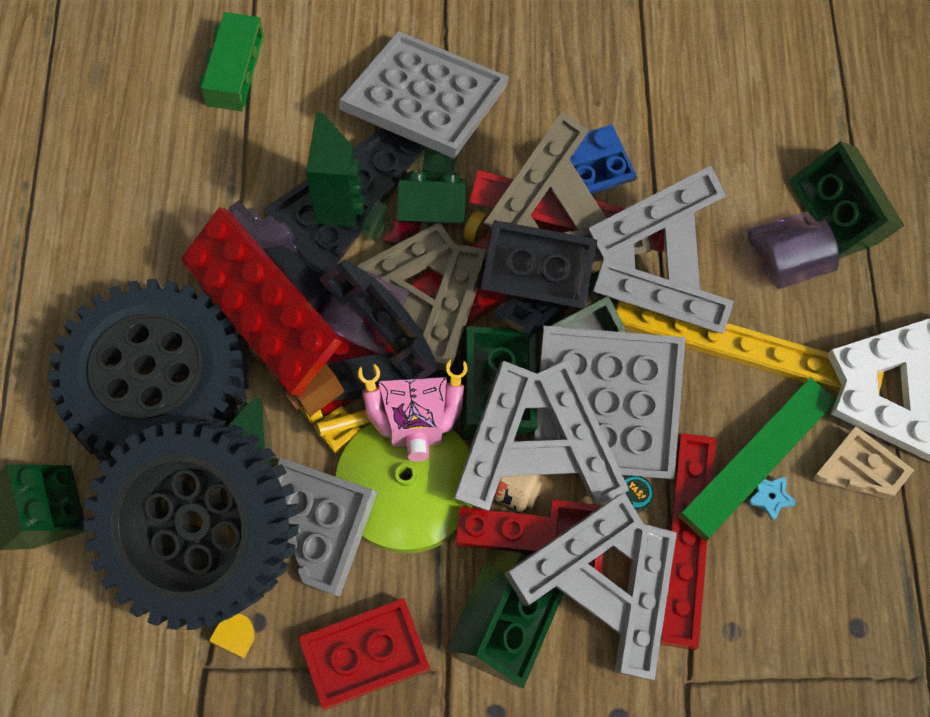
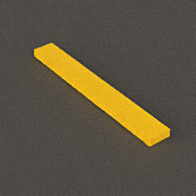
[615,300,884,393]

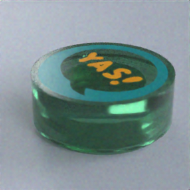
[624,476,654,513]

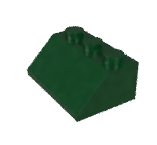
[306,113,364,227]
[789,141,905,260]
[461,326,538,439]
[446,549,564,689]

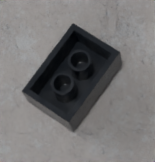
[480,220,597,309]

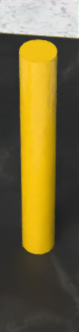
[316,410,371,437]

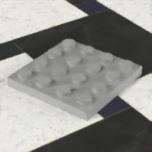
[339,31,509,159]
[534,326,686,479]

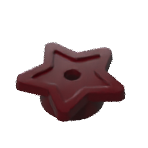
[384,218,421,246]

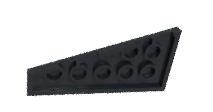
[263,128,426,272]

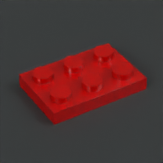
[298,598,430,711]

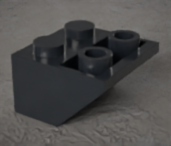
[264,246,334,315]

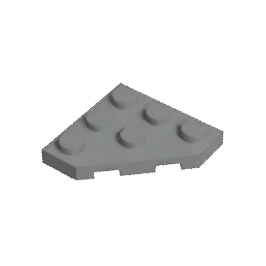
[278,458,378,596]

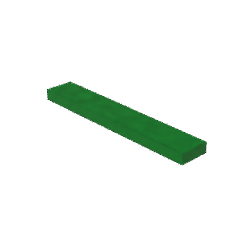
[678,377,836,542]

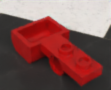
[456,500,603,573]

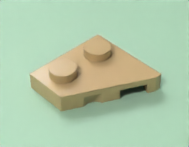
[813,426,914,500]

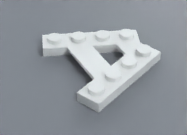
[827,319,930,462]

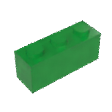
[199,12,264,112]

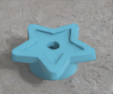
[749,477,795,520]

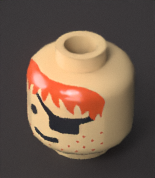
[493,475,544,512]

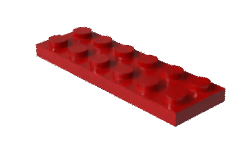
[180,207,343,396]

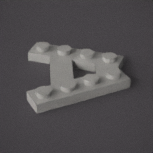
[587,166,734,334]
[453,359,629,511]
[504,493,677,680]

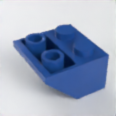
[569,124,637,194]

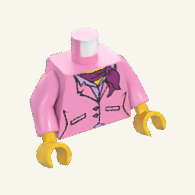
[357,359,467,462]

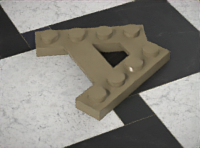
[484,111,651,262]
[331,222,487,371]

